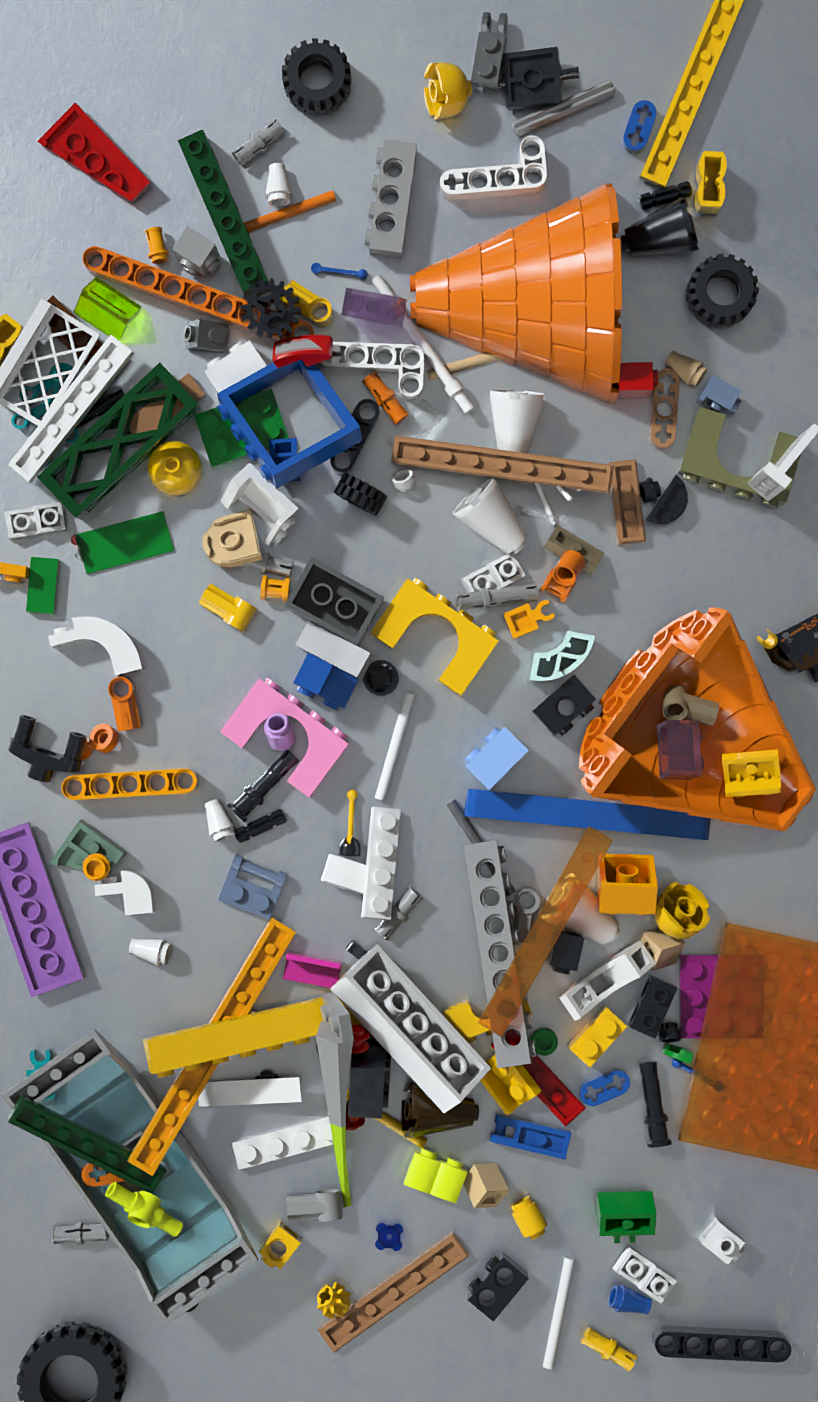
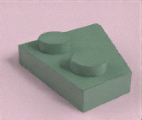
[49,819,126,875]

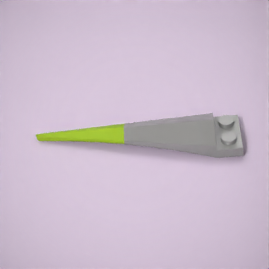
[316,992,354,1208]

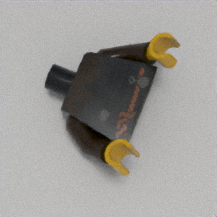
[756,613,818,683]

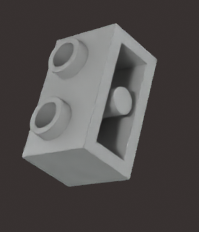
[172,226,220,278]

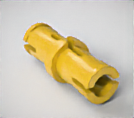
[581,1327,638,1372]

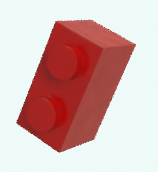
[615,362,658,399]

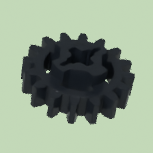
[240,278,301,341]

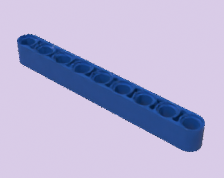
[464,789,711,840]

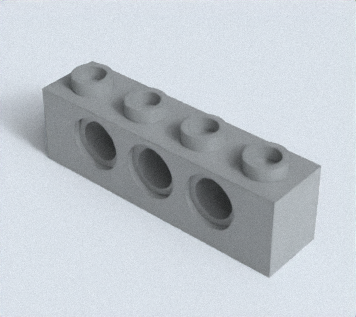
[365,140,417,258]

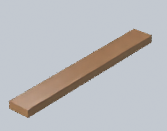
[391,435,614,493]

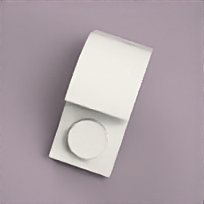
[94,870,156,915]

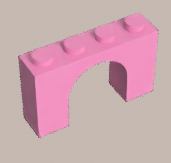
[220,678,349,797]

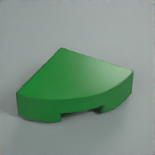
[662,1043,693,1064]

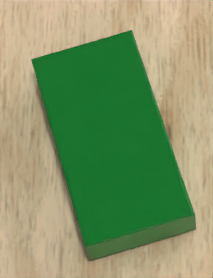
[26,557,60,614]

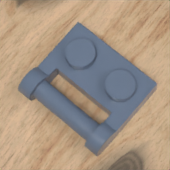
[218,854,287,920]

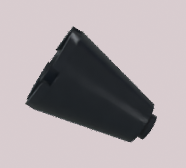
[621,196,699,256]

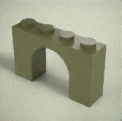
[678,407,801,508]

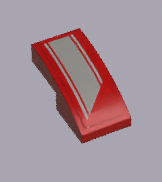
[272,335,333,368]

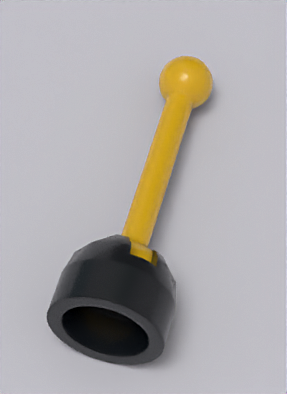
[338,790,361,856]

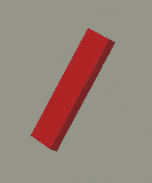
[490,1029,586,1127]

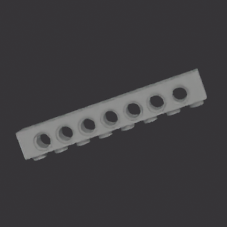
[463,840,536,1068]

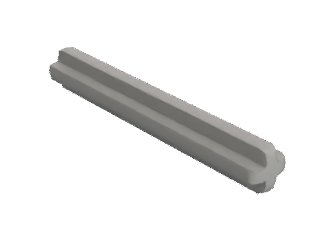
[512,81,615,136]

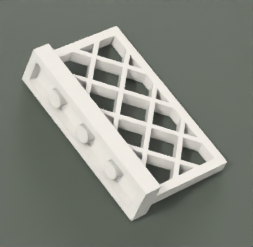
[0,299,101,426]
[747,423,818,501]

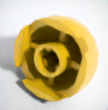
[424,62,472,119]
[147,441,202,496]
[653,882,711,939]

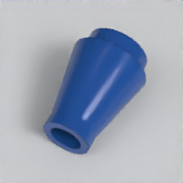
[608,1284,652,1315]

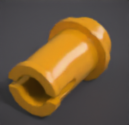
[145,227,170,264]

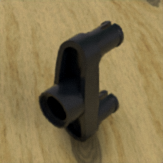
[8,715,87,782]

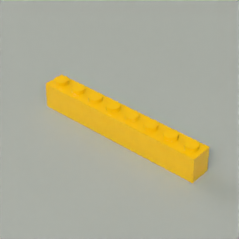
[143,996,362,1078]

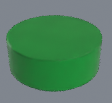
[530,1027,558,1056]

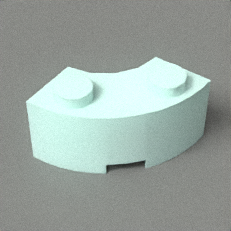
[529,631,595,682]

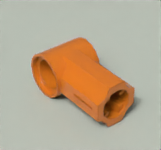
[108,676,142,731]

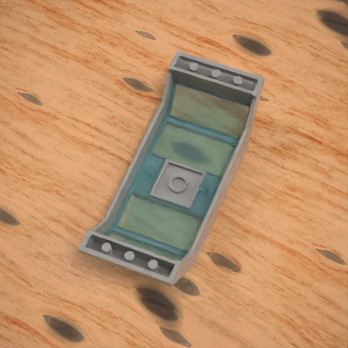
[1,1029,258,1326]

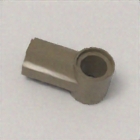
[663,685,719,726]

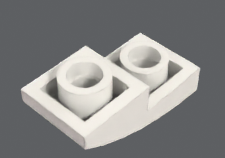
[5,502,66,540]
[461,552,525,593]
[321,854,366,895]
[613,1245,677,1304]

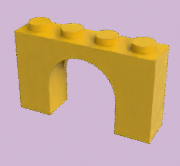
[370,578,499,696]

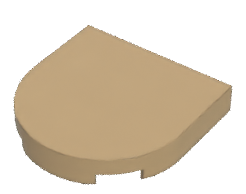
[202,509,262,568]

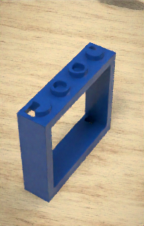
[216,360,362,489]

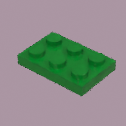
[194,389,289,468]

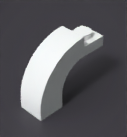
[48,616,145,676]
[559,941,656,1021]

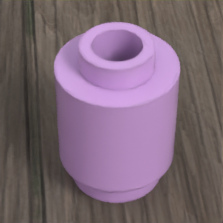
[264,713,295,751]

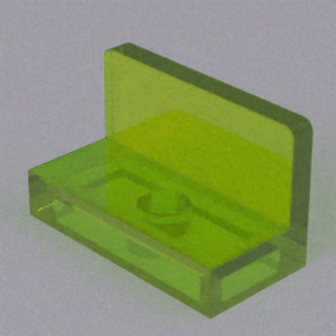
[74,277,142,341]

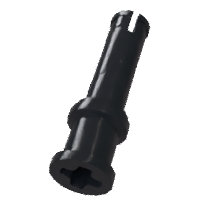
[227,750,299,823]
[639,1061,672,1148]

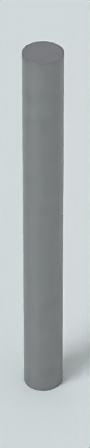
[446,799,516,897]

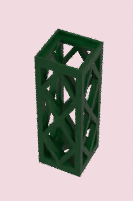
[37,362,201,520]

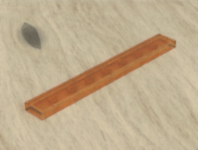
[478,826,613,1037]

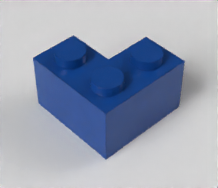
[293,653,360,711]

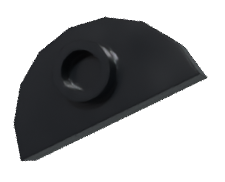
[645,475,688,525]

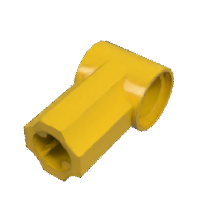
[282,280,334,328]
[199,583,258,633]

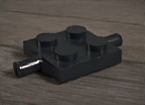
[486,47,580,110]

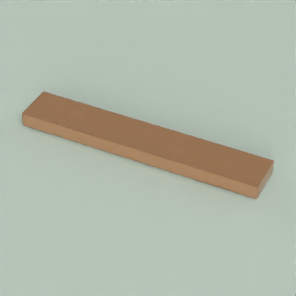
[318,1232,469,1353]

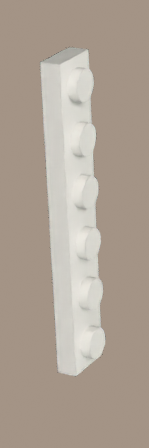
[8,335,134,483]

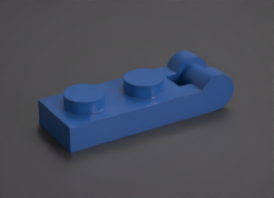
[489,1113,572,1160]

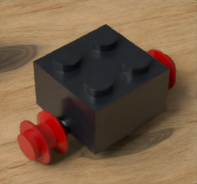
[346,1025,391,1130]

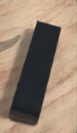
[652,1326,792,1363]

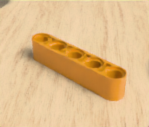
[61,768,199,800]

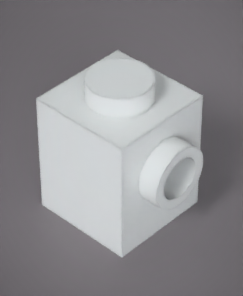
[699,1217,745,1265]

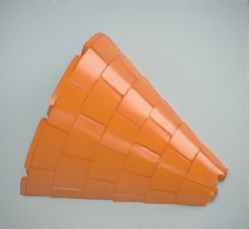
[410,183,622,404]
[579,607,816,832]

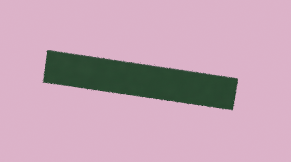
[7,1095,167,1194]

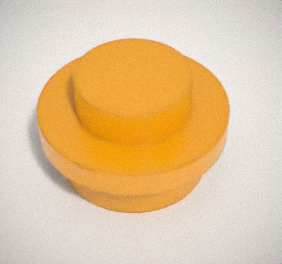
[83,853,111,881]

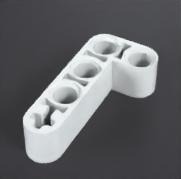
[439,135,547,201]
[319,342,424,401]

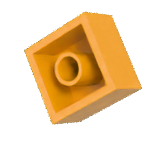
[596,854,658,915]

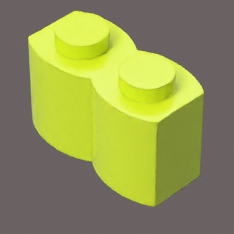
[403,1148,468,1203]

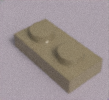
[544,525,604,575]

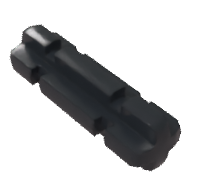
[639,181,692,210]
[234,809,287,843]

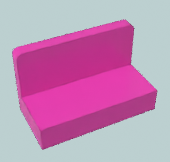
[283,951,342,988]

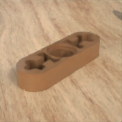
[650,368,680,449]

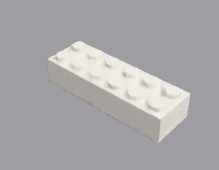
[330,944,491,1113]

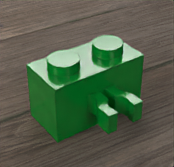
[596,1191,657,1243]

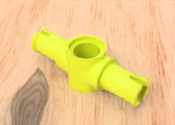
[105,1182,183,1237]

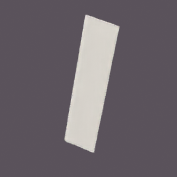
[198,1077,302,1107]

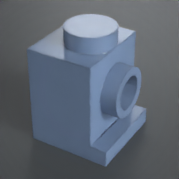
[696,375,741,415]

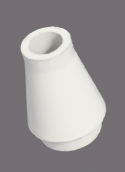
[265,163,293,207]
[204,799,235,842]
[129,938,172,966]

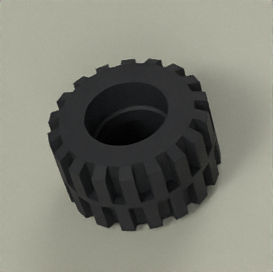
[282,38,351,116]
[686,254,759,328]

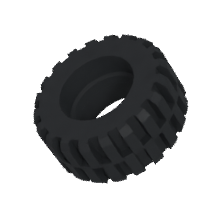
[16,1321,127,1402]

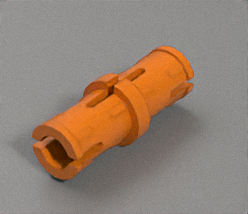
[362,371,409,425]

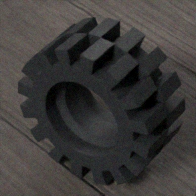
[334,473,388,516]

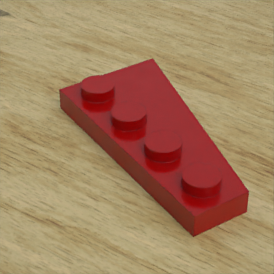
[37,103,152,202]

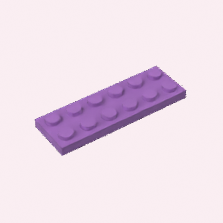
[0,822,85,997]

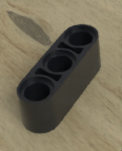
[330,399,380,476]

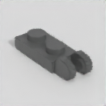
[471,12,508,88]

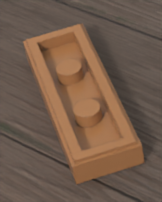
[129,373,206,445]
[608,459,646,545]

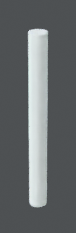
[375,692,416,801]
[543,1257,575,1369]

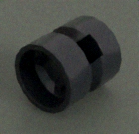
[363,660,399,697]

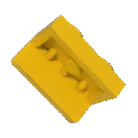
[722,749,782,798]

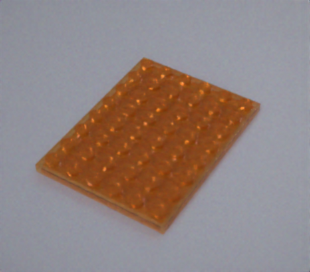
[678,922,818,1170]

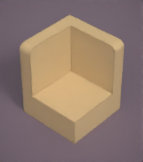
[641,928,685,971]
[463,1163,509,1208]

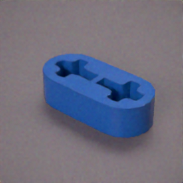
[622,100,657,154]
[579,1069,630,1106]

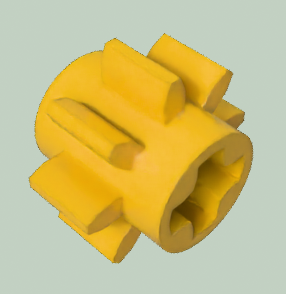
[317,1282,351,1319]

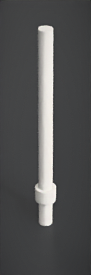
[372,275,474,414]

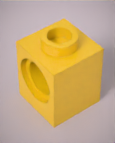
[258,1221,302,1270]

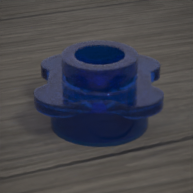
[375,1222,403,1251]

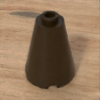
[401,1081,479,1138]

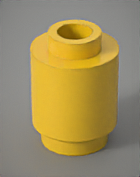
[511,1196,548,1240]

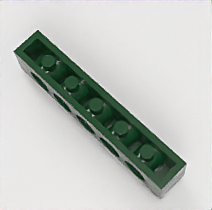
[178,129,269,296]

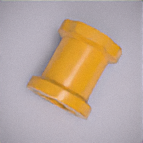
[260,575,291,602]

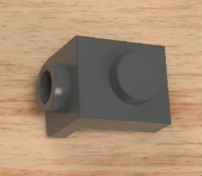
[184,319,229,353]

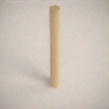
[427,352,500,380]

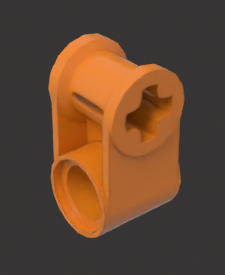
[540,550,585,604]

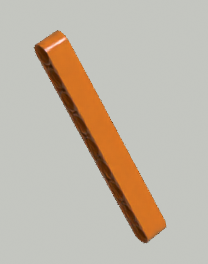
[82,246,315,341]

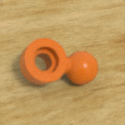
[80,724,119,760]

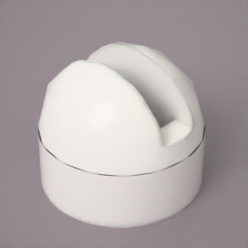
[392,468,415,493]

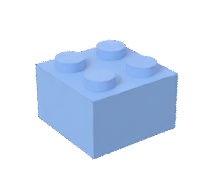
[464,727,529,790]

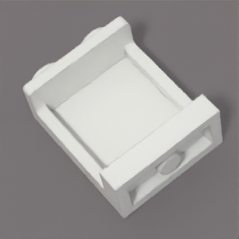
[220,463,298,546]

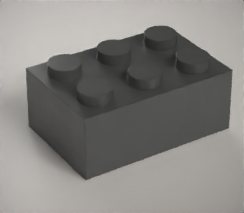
[284,557,385,646]

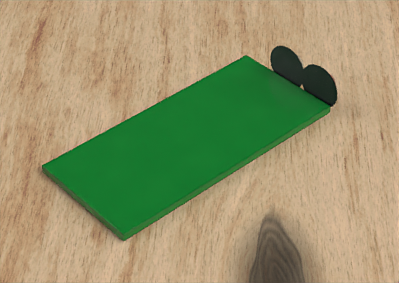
[71,511,174,574]

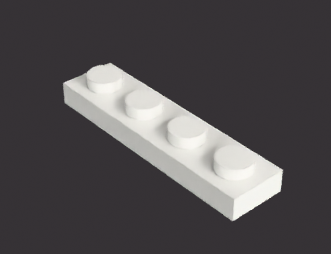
[361,806,401,920]
[232,1115,333,1170]

